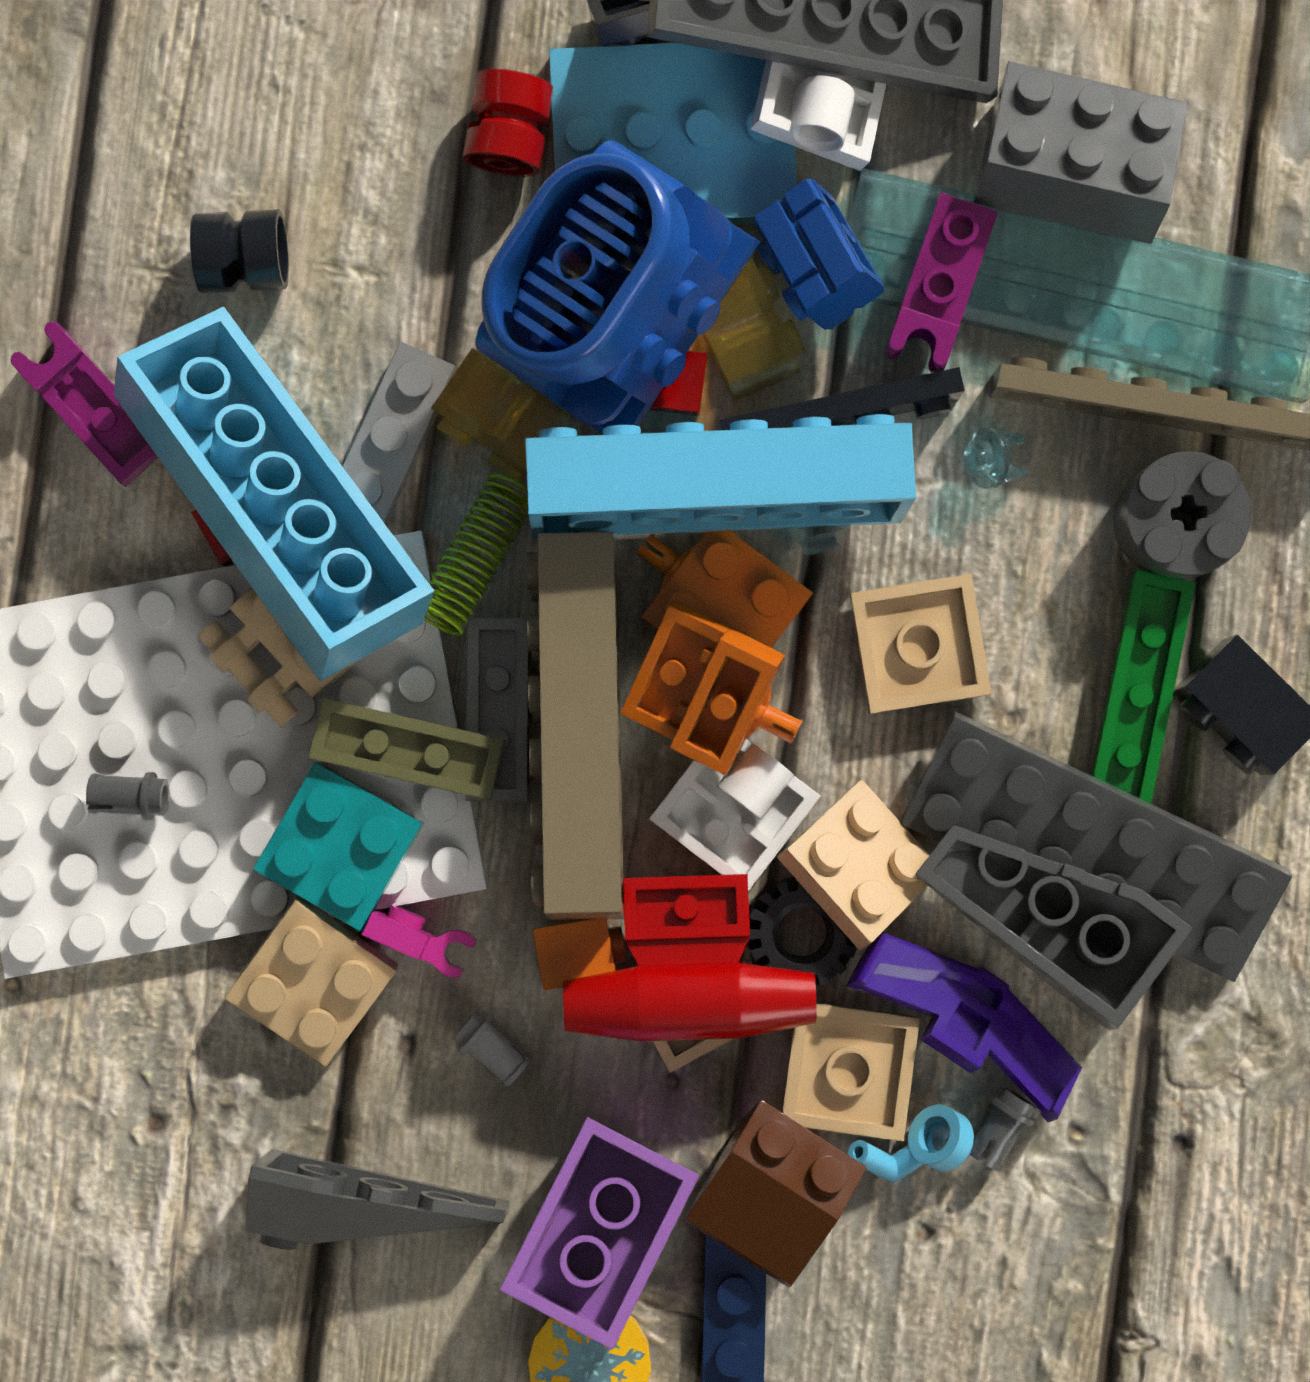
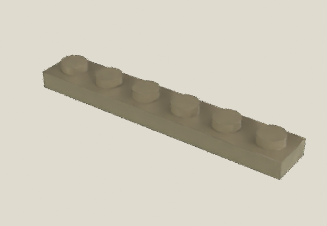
[990,357,1310,451]

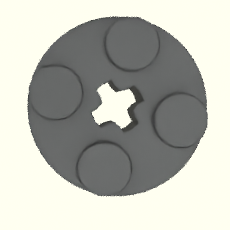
[1113,451,1251,580]

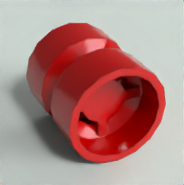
[462,69,554,177]

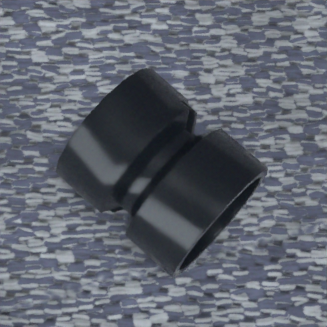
[190,209,289,293]

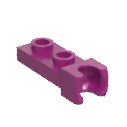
[885,192,998,373]
[10,321,158,487]

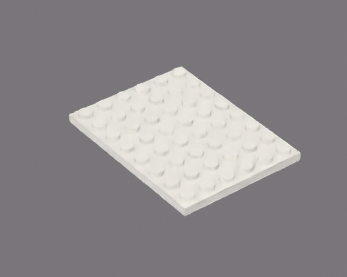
[0,530,488,979]

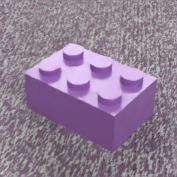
[500,1117,700,1350]

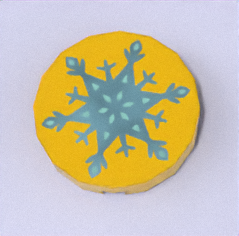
[528,1315,651,1382]

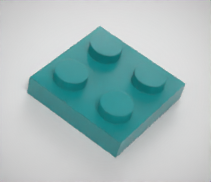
[253,762,424,931]

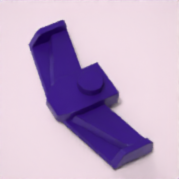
[846,932,1082,1123]

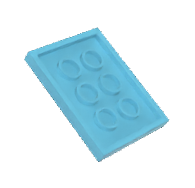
[549,43,797,224]

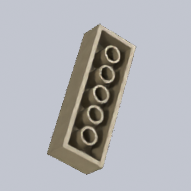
[526,532,624,921]

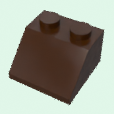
[684,1099,867,1288]

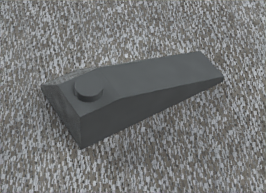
[915,825,1193,1031]
[245,1149,510,1250]

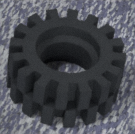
[748,877,857,986]

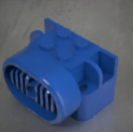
[475,140,760,434]

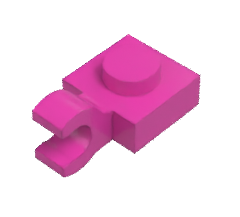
[362,905,477,978]

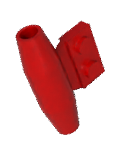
[563,874,817,1042]

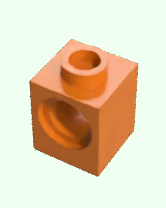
[533,918,628,991]

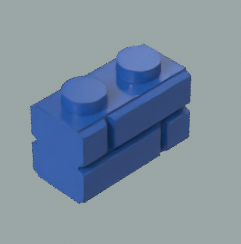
[753,178,885,330]

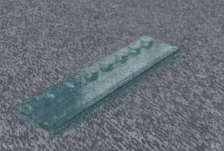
[848,168,1310,404]

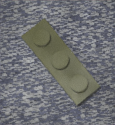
[308,698,506,800]

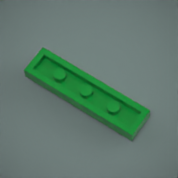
[1090,570,1196,804]

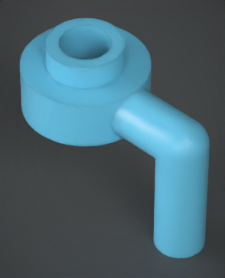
[848,1104,974,1182]

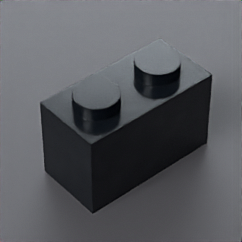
[1174,634,1310,775]

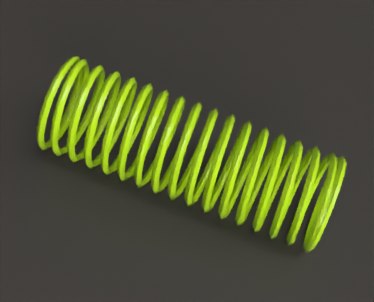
[424,472,529,635]

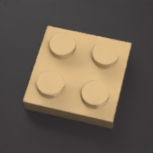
[849,574,992,714]
[777,779,930,950]
[224,895,399,1067]
[781,1002,920,1142]

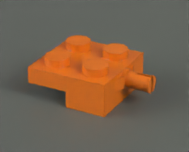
[636,531,813,648]
[620,600,803,776]

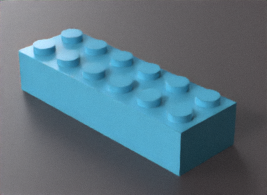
[114,307,434,682]
[525,414,916,539]

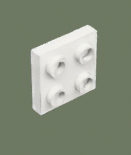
[750,60,886,171]
[649,739,821,891]

